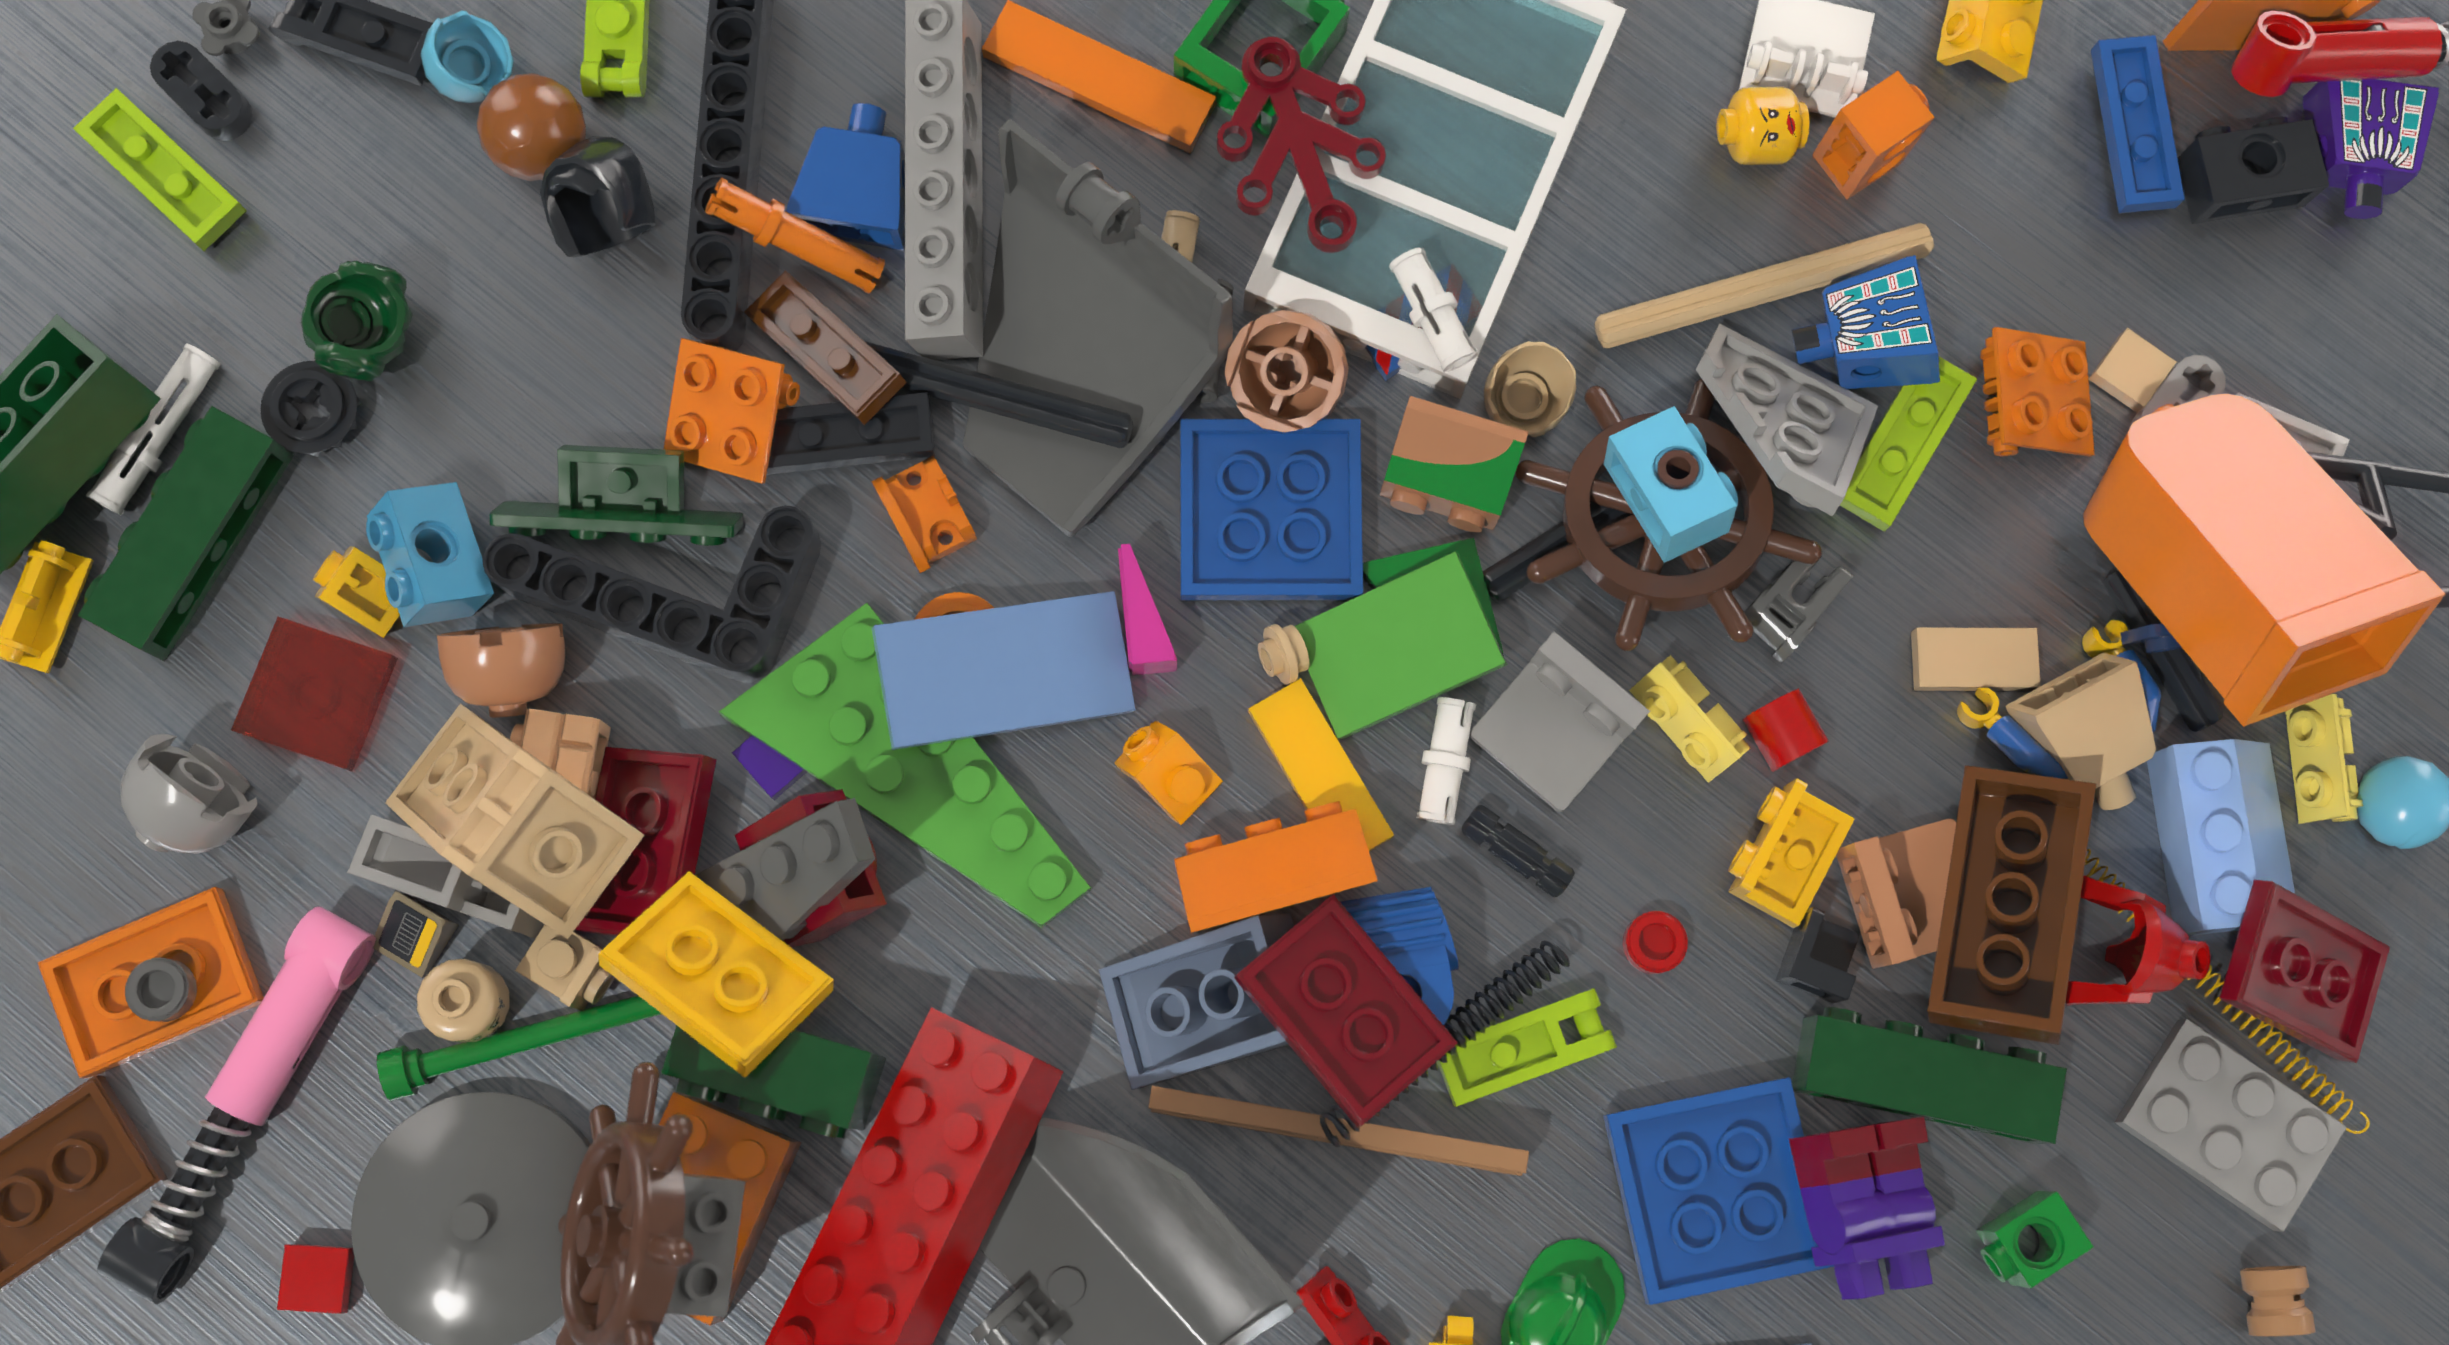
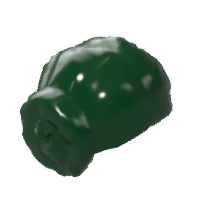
[300,260,413,381]

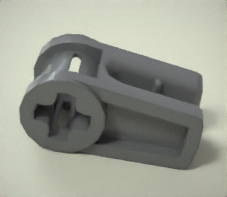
[1744,551,1854,664]

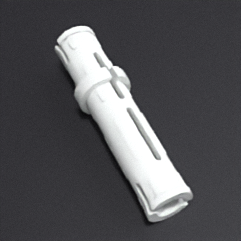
[86,343,221,516]

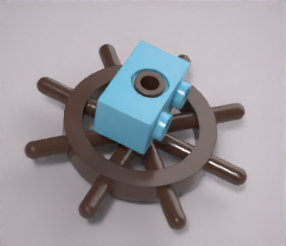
[1515,378,1822,651]

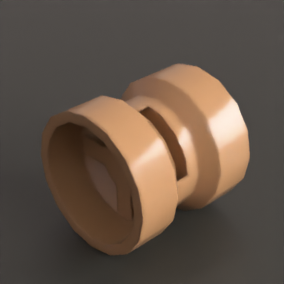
[2240,1266,2316,1336]

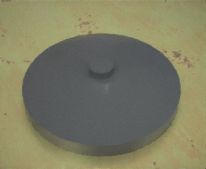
[351,1092,591,1345]

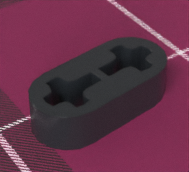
[150,41,252,141]

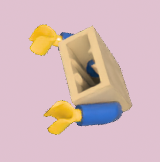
[1957,620,2161,810]

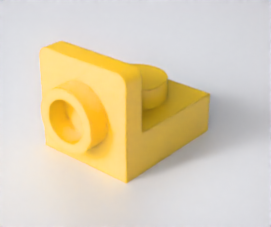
[313,546,399,638]

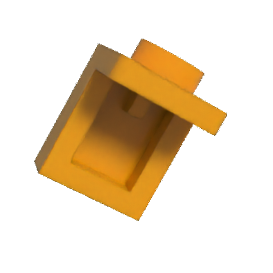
[1115,721,1223,825]

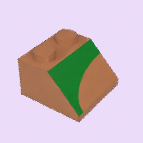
[1379,396,1529,532]

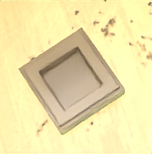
[2088,328,2176,413]

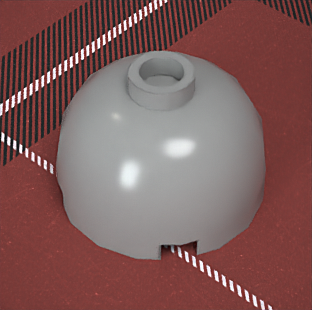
[120,734,258,854]

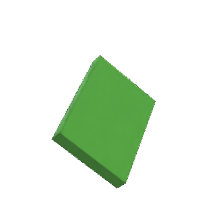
[1295,552,1508,740]

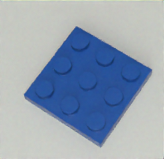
[1180,419,1363,600]
[1603,1077,1834,1305]

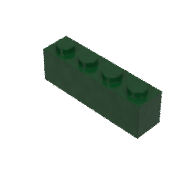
[78,406,294,662]
[1792,1007,2067,1144]

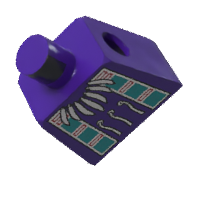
[2303,79,2439,219]

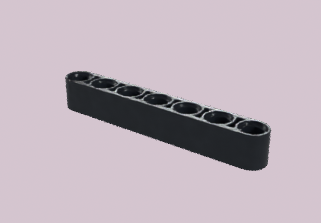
[681,0,774,351]

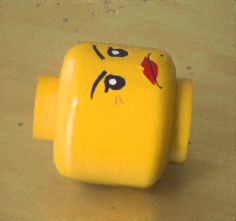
[1717,87,1810,165]

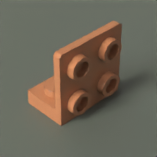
[1836,818,1956,969]

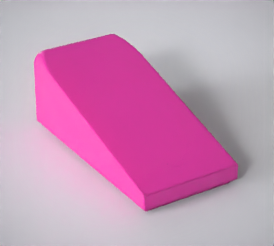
[1118,544,1177,676]

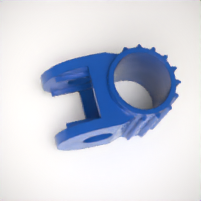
[1340,887,1459,1025]

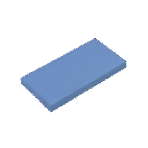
[872,591,1136,750]

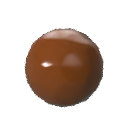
[477,73,586,181]

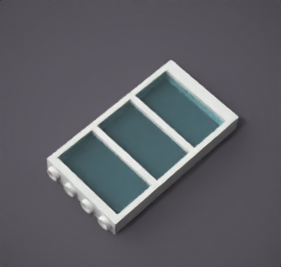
[1243,0,1626,399]

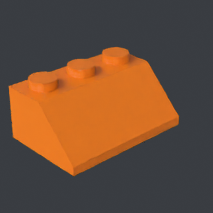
[1174,801,1378,933]

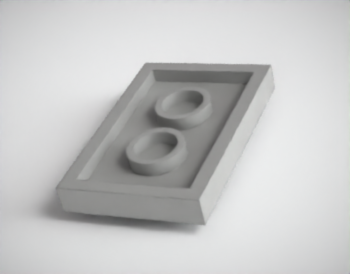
[2114,1019,2347,1232]

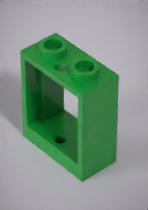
[1174,0,1350,139]

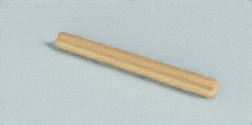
[1595,223,1934,349]

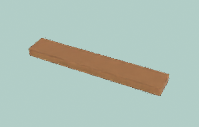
[1148,1086,1529,1176]

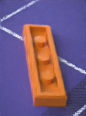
[981,0,1216,154]

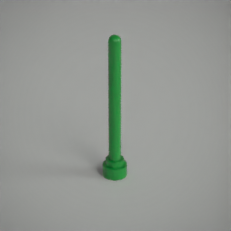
[377,995,662,1101]

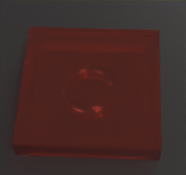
[231,616,398,772]

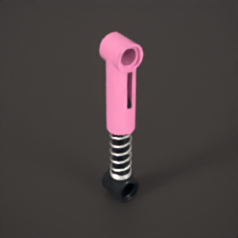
[98,906,376,1305]

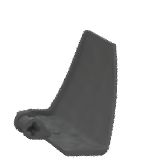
[963,119,1233,537]

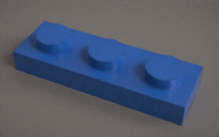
[2091,35,2185,213]

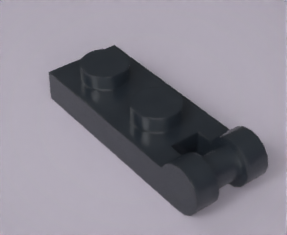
[268,0,433,86]

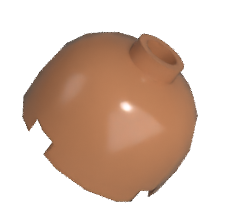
[1225,310,1349,433]
[437,623,565,718]

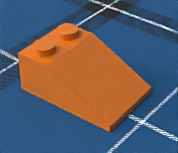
[2163,0,2381,51]

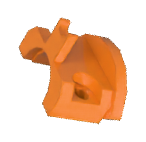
[871,456,977,573]

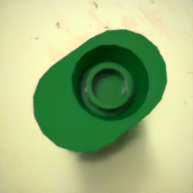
[1501,1239,1625,1345]

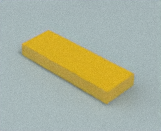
[1248,678,1394,851]

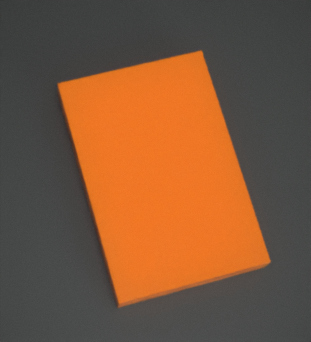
[38,887,264,1079]

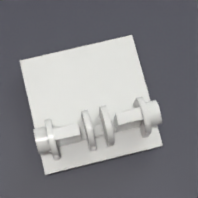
[1739,0,1875,117]

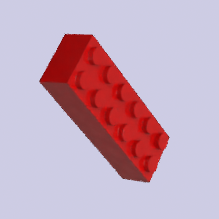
[764,1007,1064,1345]

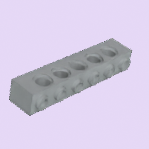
[905,0,983,360]

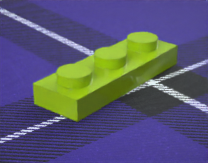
[73,88,247,251]
[1840,356,1977,532]

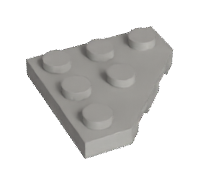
[1696,324,1878,516]

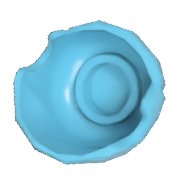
[421,10,513,103]
[2357,756,2449,849]

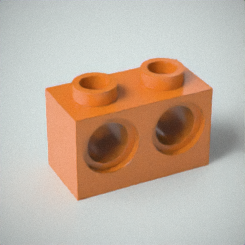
[1812,71,1935,200]

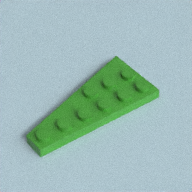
[719,603,1091,928]

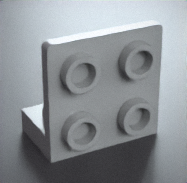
[1469,631,1650,812]

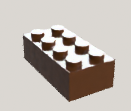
[1928,765,2096,1045]

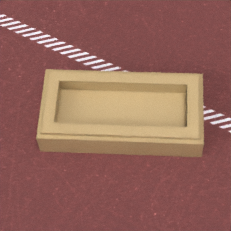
[1911,627,2041,691]

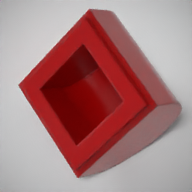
[1742,688,1829,772]

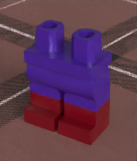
[1789,1116,1945,1300]

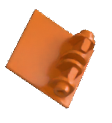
[1980,327,2095,457]
[663,338,800,484]

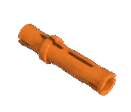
[705,178,885,294]

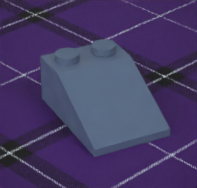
[1099,913,1294,1090]

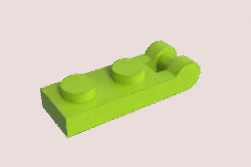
[580,0,650,97]
[1437,988,1617,1107]

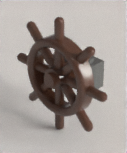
[556,1062,745,1345]

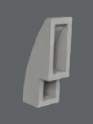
[347,814,544,939]

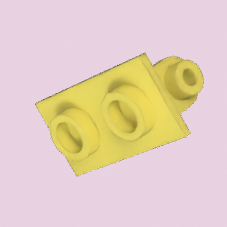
[1629,655,1751,783]
[2285,694,2363,824]

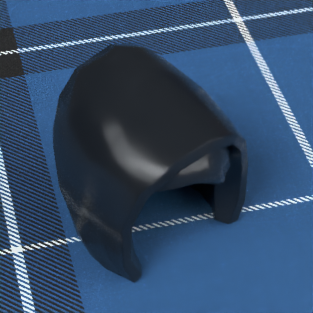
[540,136,656,257]

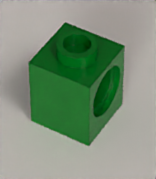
[1976,1191,2094,1288]

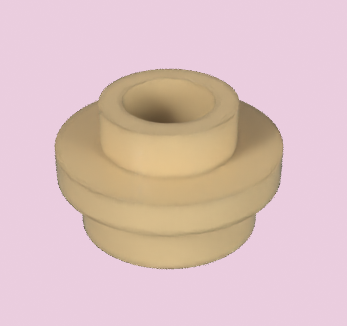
[1258,624,1309,684]

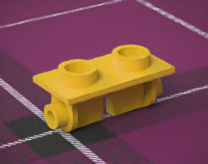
[0,540,94,674]

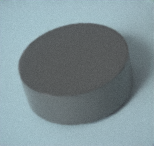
[125,958,197,1022]

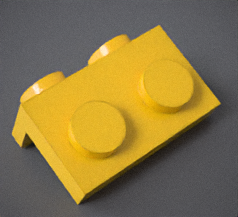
[1936,0,2043,83]
[1728,778,1855,928]

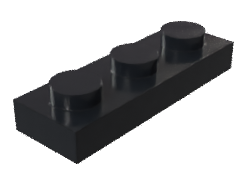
[767,392,935,475]

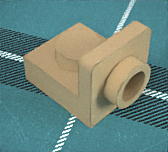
[515,925,614,1010]

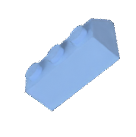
[2147,739,2295,935]

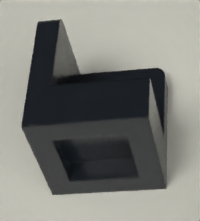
[1775,907,1859,1003]

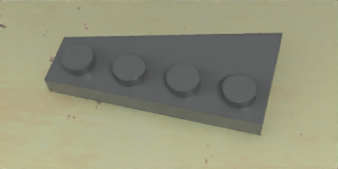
[695,798,876,941]

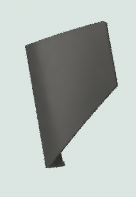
[969,1117,1304,1345]

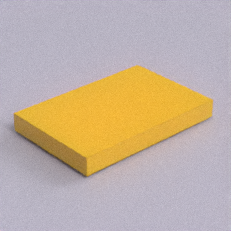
[598,871,834,1077]

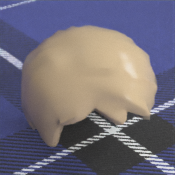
[1484,341,1576,437]

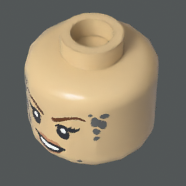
[417,959,510,1043]

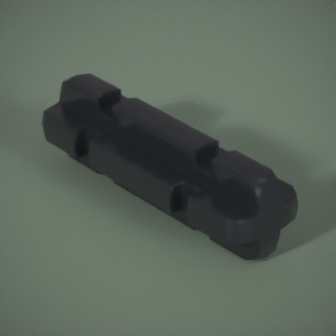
[1461,805,1575,897]

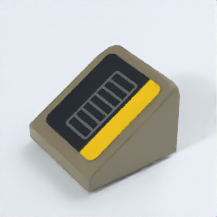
[373,890,459,978]

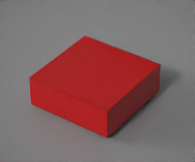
[277,1244,354,1314]

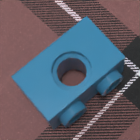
[366,482,494,627]

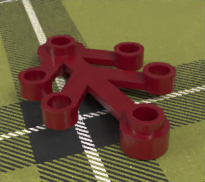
[1217,37,1386,253]

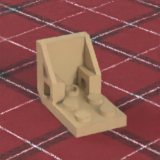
[385,703,645,939]

